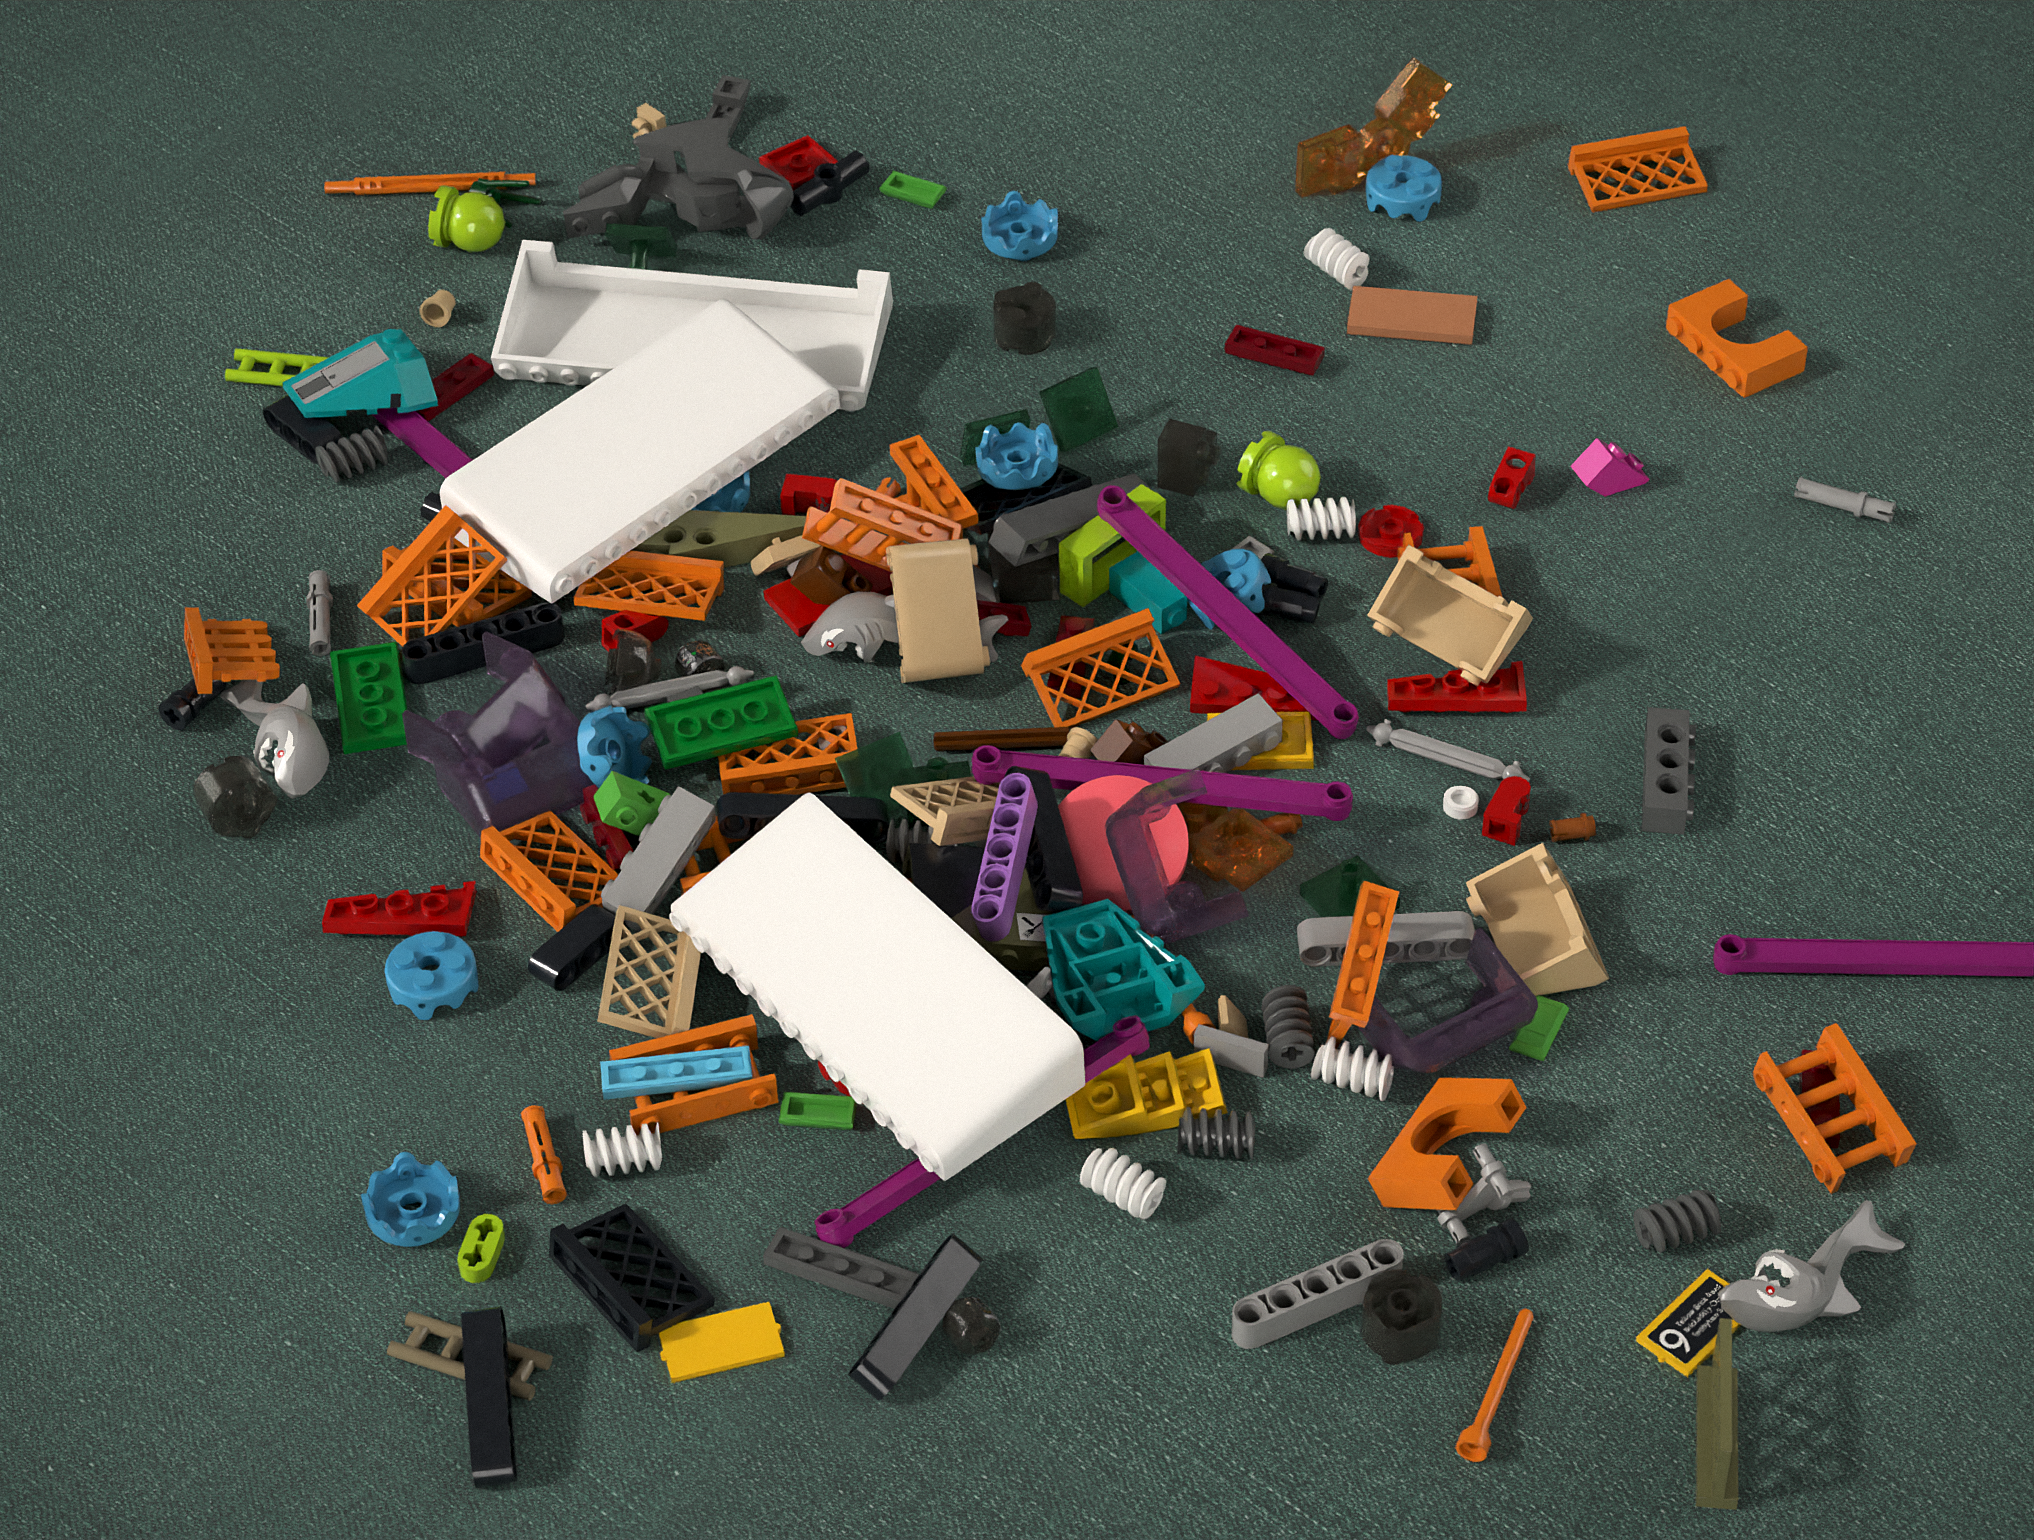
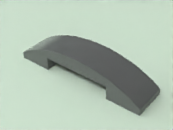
[680,75,751,158]

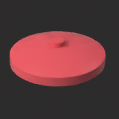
[1058,775,1189,914]

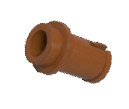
[1255,812,1303,842]
[1549,812,1596,843]

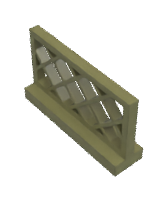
[1696,1318,1738,1510]

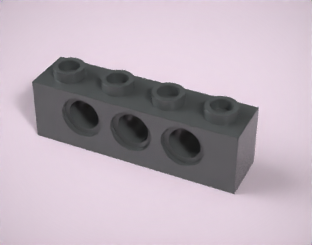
[1641,707,1696,835]

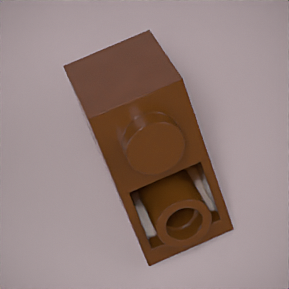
[790,545,873,605]
[1090,719,1168,765]

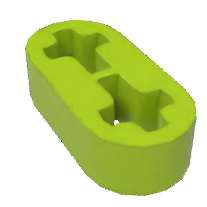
[457,1214,505,1283]

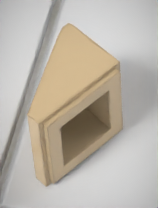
[1218,995,1248,1038]

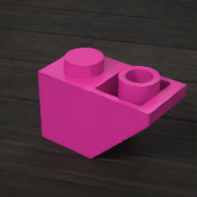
[1571,438,1649,497]

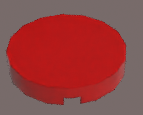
[1358,505,1424,558]

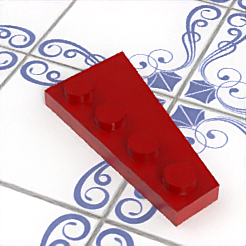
[1190,655,1317,720]
[1387,661,1527,713]
[322,881,477,936]

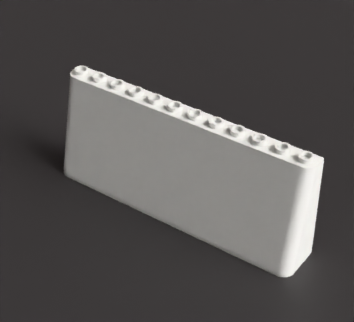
[491,240,893,412]
[440,299,840,604]
[669,792,1085,1181]

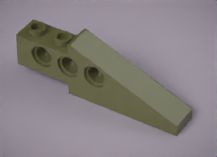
[631,510,806,568]

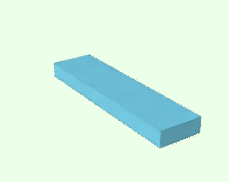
[600,1046,753,1100]

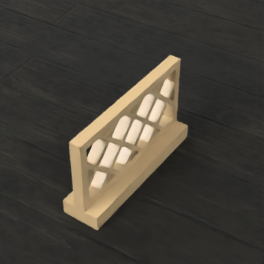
[890,776,1012,846]
[597,905,701,1038]

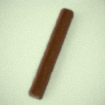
[933,727,1070,751]

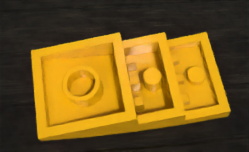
[1065,1048,1228,1139]

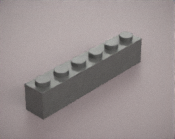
[989,473,1155,567]

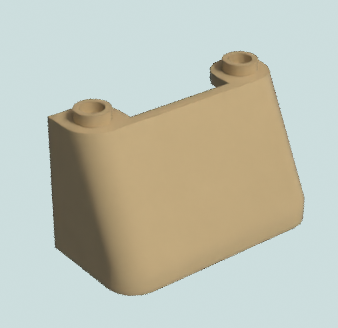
[886,538,990,683]
[1367,544,1533,686]
[1466,843,1609,1000]

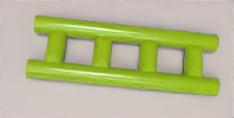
[225,348,329,387]

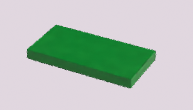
[330,642,413,754]
[645,675,798,770]

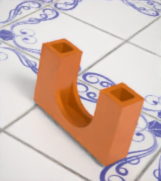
[1666,279,1808,398]
[1368,1078,1527,1210]

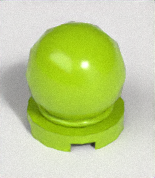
[428,185,505,252]
[1237,431,1321,510]

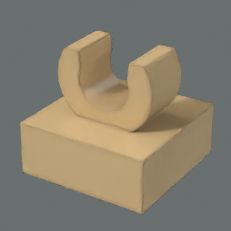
[632,103,666,139]

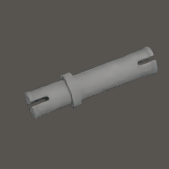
[1794,477,1896,523]
[306,570,333,656]

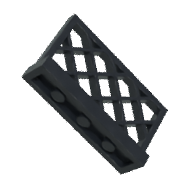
[960,463,1092,535]
[549,1203,715,1352]

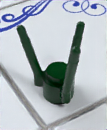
[469,178,541,228]

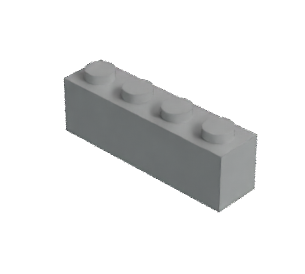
[1144,693,1283,773]
[601,786,716,932]

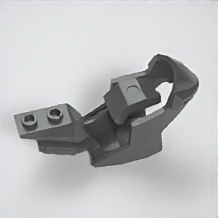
[563,118,793,240]

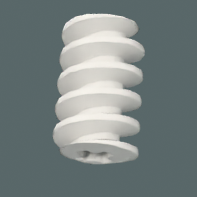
[1303,228,1369,290]
[1287,497,1356,541]
[1311,1036,1394,1101]
[583,1122,662,1177]
[1080,1148,1166,1220]

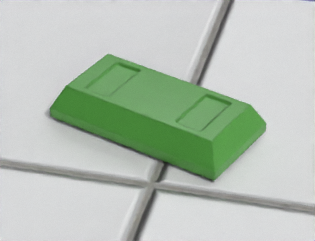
[880,171,947,209]
[1509,995,1569,1062]
[779,1092,857,1130]

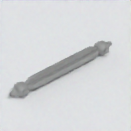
[586,666,754,710]
[1366,719,1530,782]

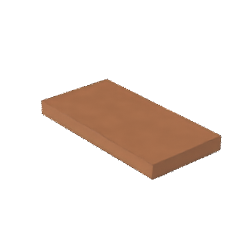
[1347,286,1478,345]

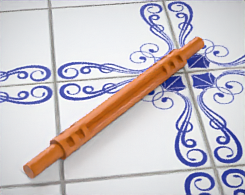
[324,171,536,196]

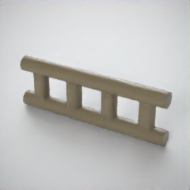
[387,1311,553,1401]

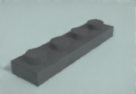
[763,1227,919,1309]

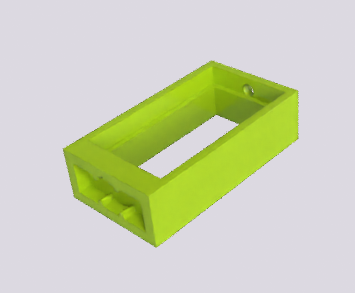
[1059,484,1166,608]

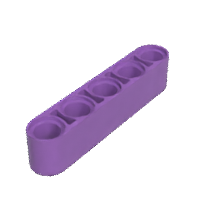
[972,773,1038,942]

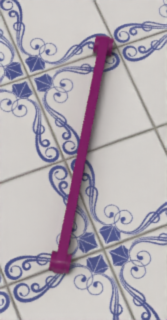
[365,408,473,478]
[1097,485,1359,739]
[972,745,1353,821]
[1713,934,2034,976]
[815,1016,1150,1248]

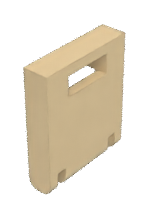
[751,535,821,576]

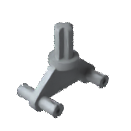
[1437,1143,1531,1246]

